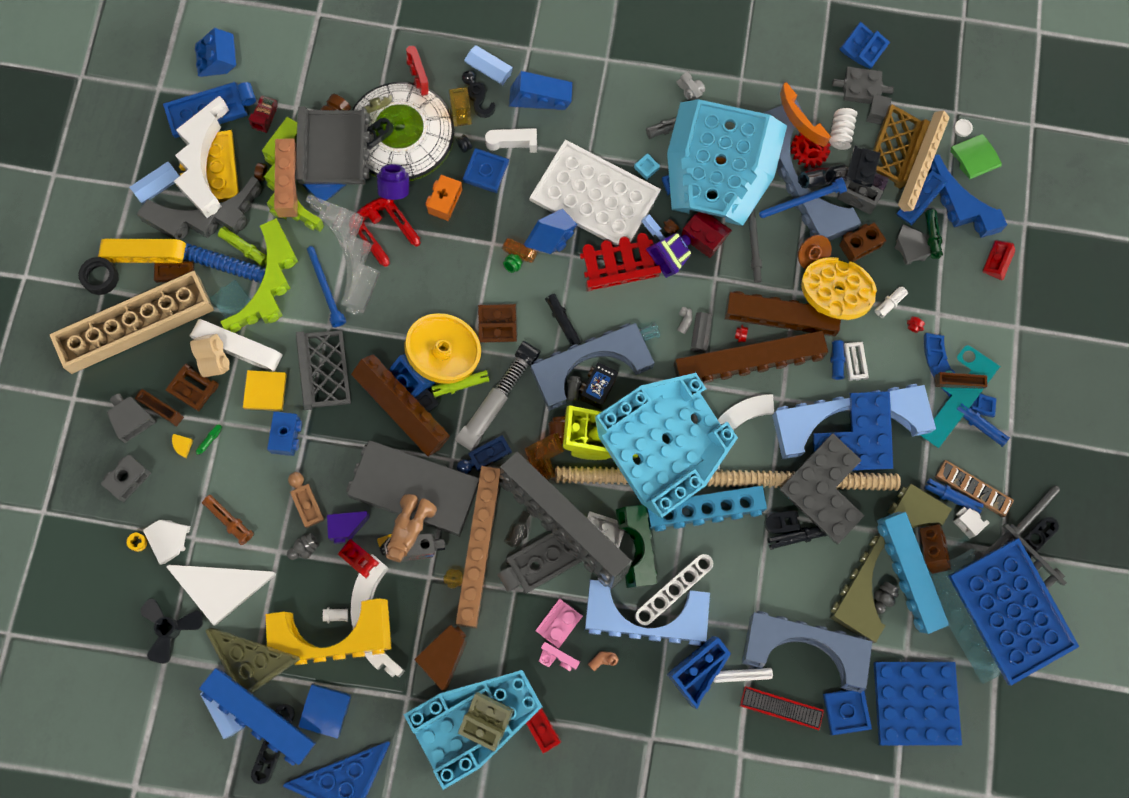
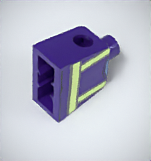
[646,233,691,278]

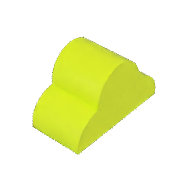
[563,405,638,460]

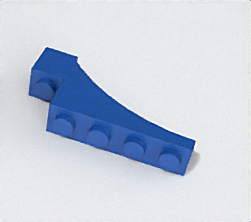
[929,154,1007,238]

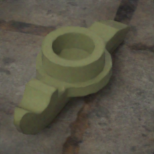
[361,95,392,113]

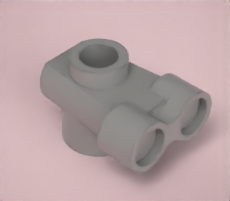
[676,71,705,100]

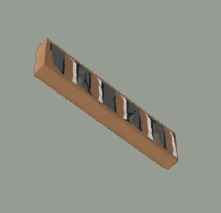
[935,460,1014,517]

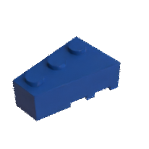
[667,636,731,709]

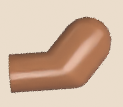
[588,651,618,672]

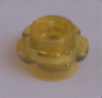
[444,569,463,589]

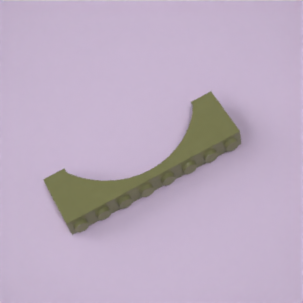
[830,484,952,644]

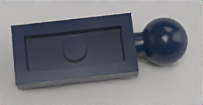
[457,435,512,474]

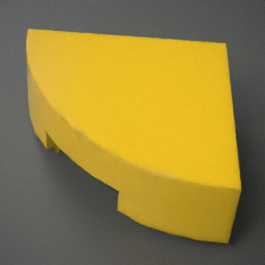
[172,434,193,459]

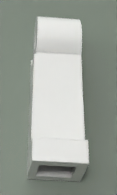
[485,129,537,153]

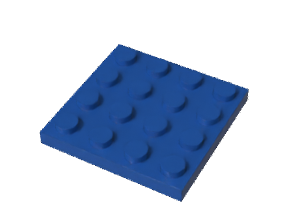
[874,662,962,745]

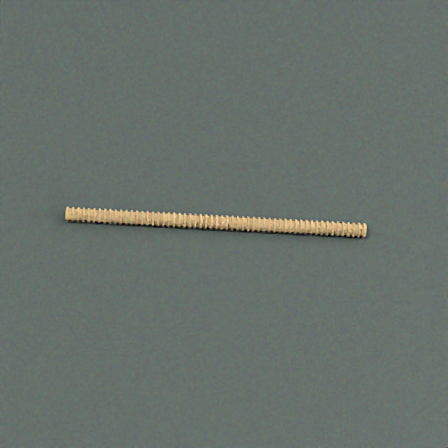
[555,466,901,491]

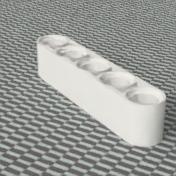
[190,319,283,372]
[634,554,713,627]

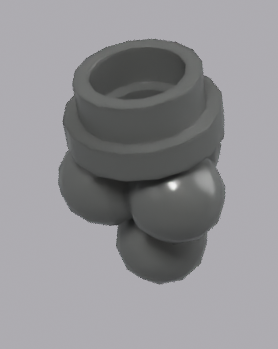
[287,533,319,560]
[874,581,899,614]

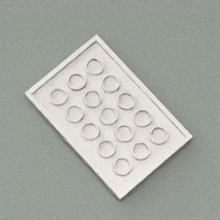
[530,140,661,246]

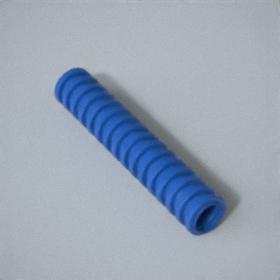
[183,242,266,284]

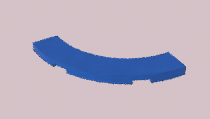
[924,333,996,418]

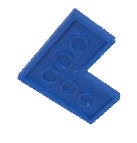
[813,391,893,471]

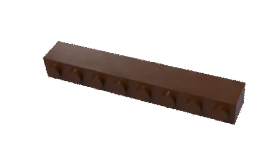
[673,331,828,383]

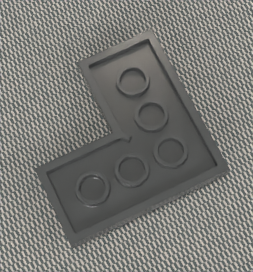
[779,433,865,544]

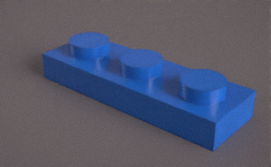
[897,170,947,226]

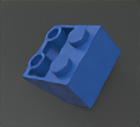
[195,28,236,77]

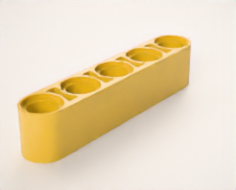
[98,239,186,263]

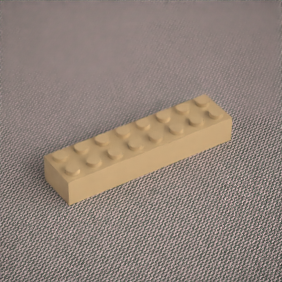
[49,271,214,374]

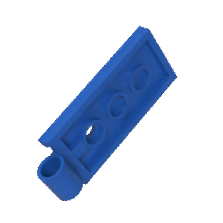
[163,82,256,138]

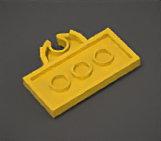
[179,130,239,202]

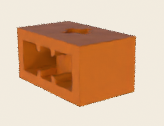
[426,175,463,221]

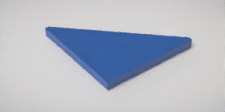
[283,741,390,798]

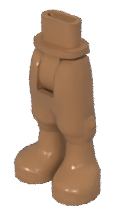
[386,494,437,562]

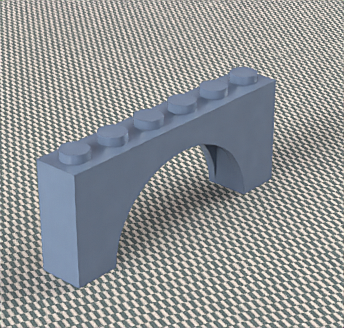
[531,323,654,411]
[742,611,872,693]

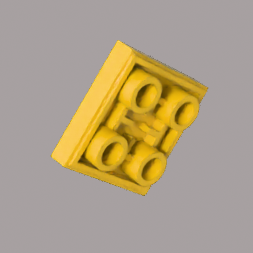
[243,370,287,411]

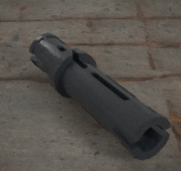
[545,294,582,346]
[767,526,827,550]

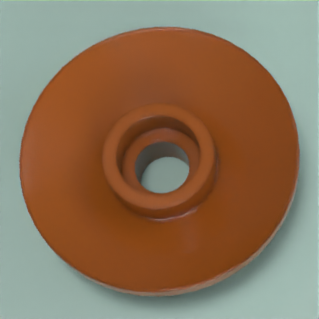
[798,235,832,269]

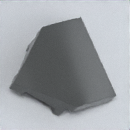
[894,225,930,265]

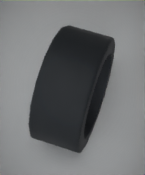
[78,257,119,295]

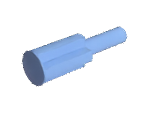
[641,214,665,241]

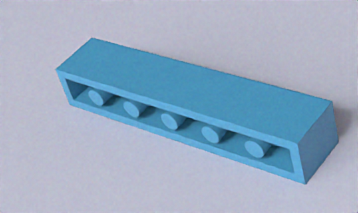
[877,512,949,634]

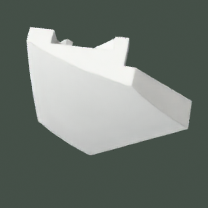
[143,520,190,565]

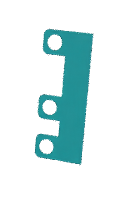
[920,345,1001,448]

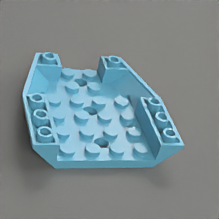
[667,99,787,226]
[595,373,738,518]

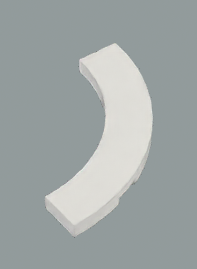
[717,394,774,471]

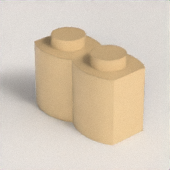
[190,334,230,377]

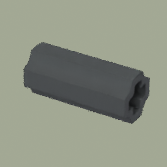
[690,312,712,353]

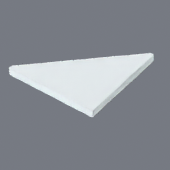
[167,565,276,626]

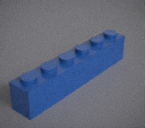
[199,668,316,766]

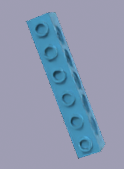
[646,486,767,532]

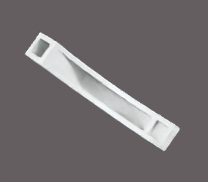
[351,554,405,677]

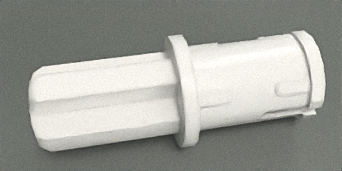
[874,287,908,318]

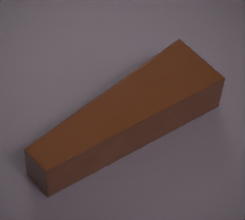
[935,372,987,389]
[135,389,184,427]

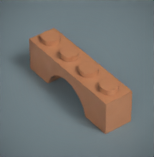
[274,139,298,217]

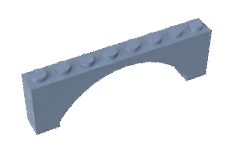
[764,100,861,241]

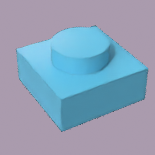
[634,154,660,180]

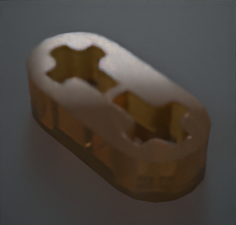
[502,238,537,263]

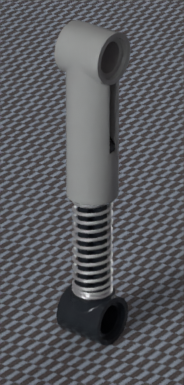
[455,341,541,451]

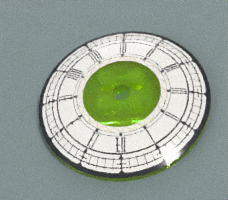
[352,82,455,181]

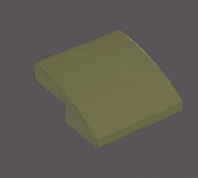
[458,692,514,752]

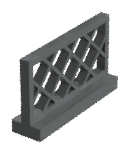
[296,330,351,410]

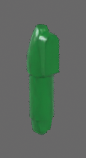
[196,425,222,455]

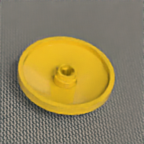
[404,314,481,384]

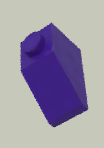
[327,511,369,544]

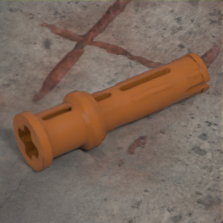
[202,495,254,545]

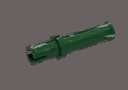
[925,209,943,259]

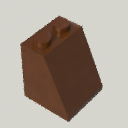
[414,625,467,692]

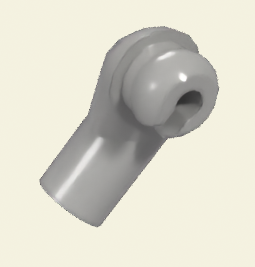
[677,307,692,334]

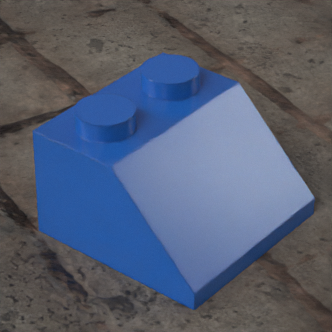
[524,208,577,254]
[389,354,435,398]

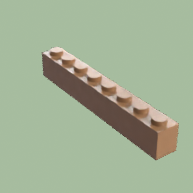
[456,466,500,629]

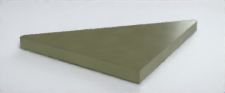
[205,628,300,693]

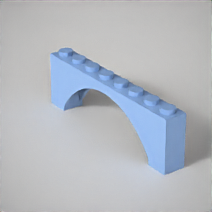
[772,384,936,459]

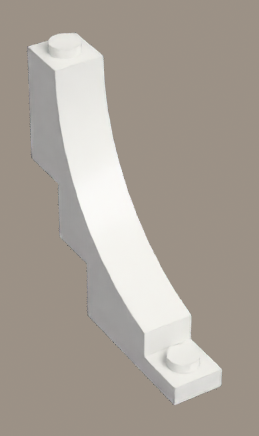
[174,96,229,218]

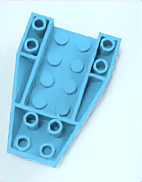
[404,670,542,790]

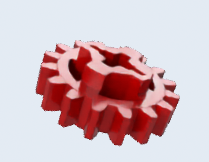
[790,133,831,168]

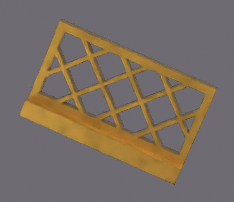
[873,104,930,189]

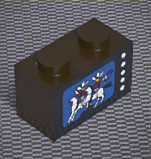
[579,362,618,410]

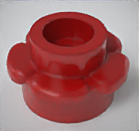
[907,316,925,333]
[735,325,748,343]

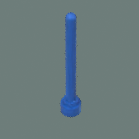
[759,177,847,218]
[307,246,346,328]

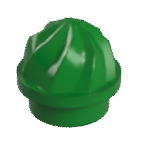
[503,254,523,273]

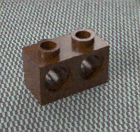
[839,222,886,262]
[920,524,952,574]

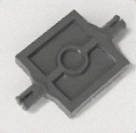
[832,67,894,104]

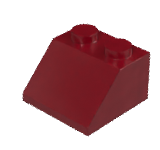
[681,212,732,258]

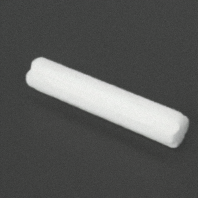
[713,668,773,683]

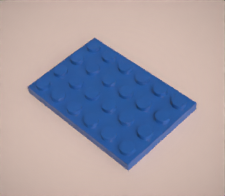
[948,538,1079,685]

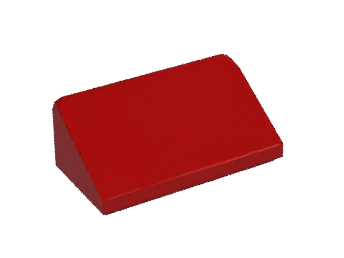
[983,240,1015,280]

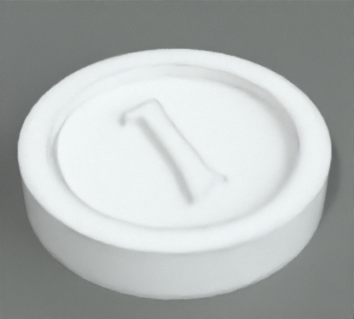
[954,119,973,137]

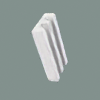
[844,342,869,381]

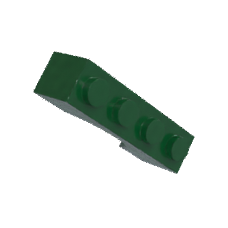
[616,505,657,588]

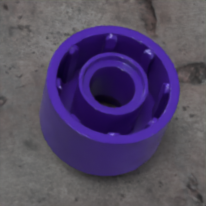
[377,164,409,200]

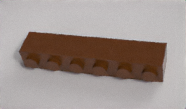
[725,291,841,337]
[351,354,450,456]

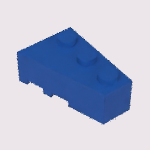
[509,71,572,110]

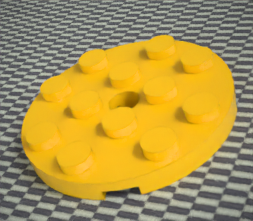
[801,257,877,320]

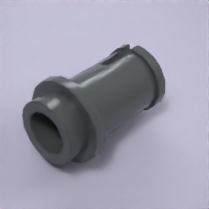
[566,376,582,401]

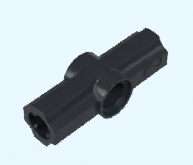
[798,164,848,188]

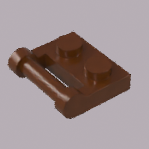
[166,363,219,412]

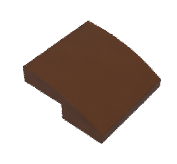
[478,304,517,343]

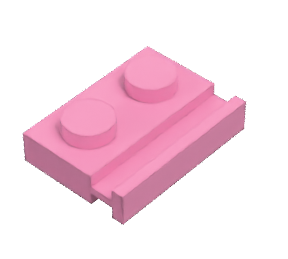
[535,599,583,649]

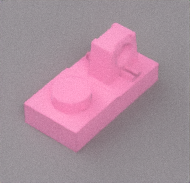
[539,642,580,671]

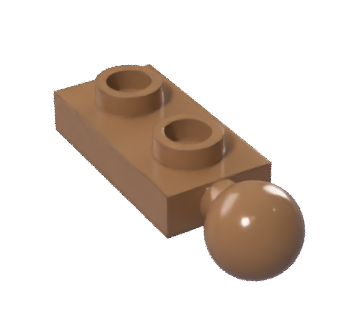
[288,472,324,528]

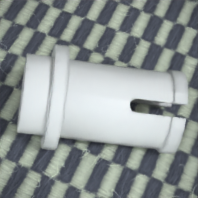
[323,607,348,623]

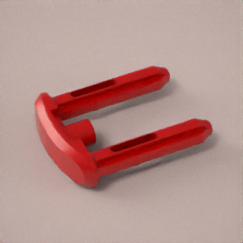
[350,197,421,267]

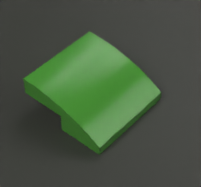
[950,134,1002,179]

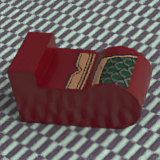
[248,96,278,133]

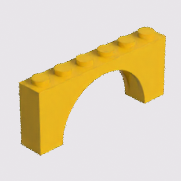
[265,598,391,665]

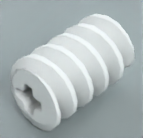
[829,108,858,150]

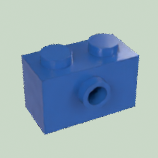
[267,412,302,456]

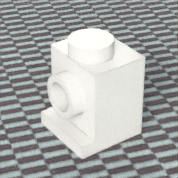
[953,507,989,539]

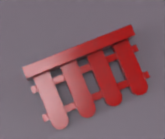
[580,233,661,291]

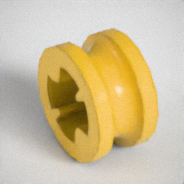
[127,533,148,552]

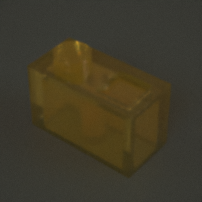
[449,87,472,127]

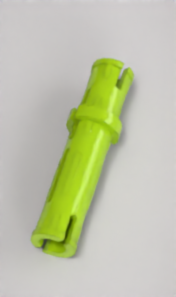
[218,226,267,266]
[431,370,490,398]

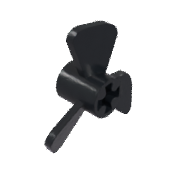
[141,599,203,664]

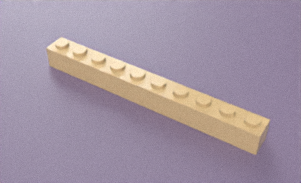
[898,111,950,212]

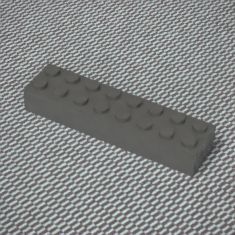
[500,452,632,589]

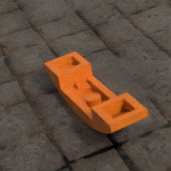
[780,82,831,147]

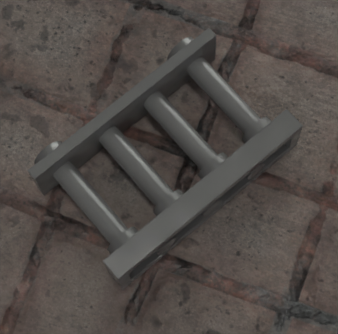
[970,523,1067,589]

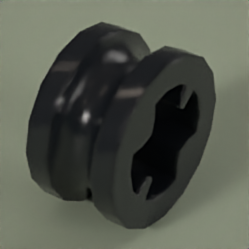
[456,134,472,153]

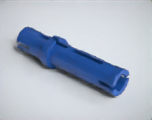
[957,403,1010,447]
[924,478,984,514]

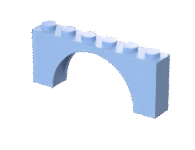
[585,580,710,646]

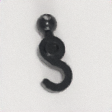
[462,70,495,118]

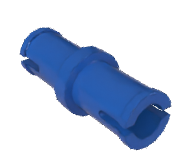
[830,340,846,380]

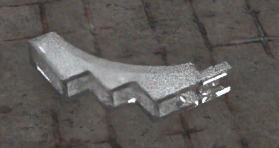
[306,194,380,315]

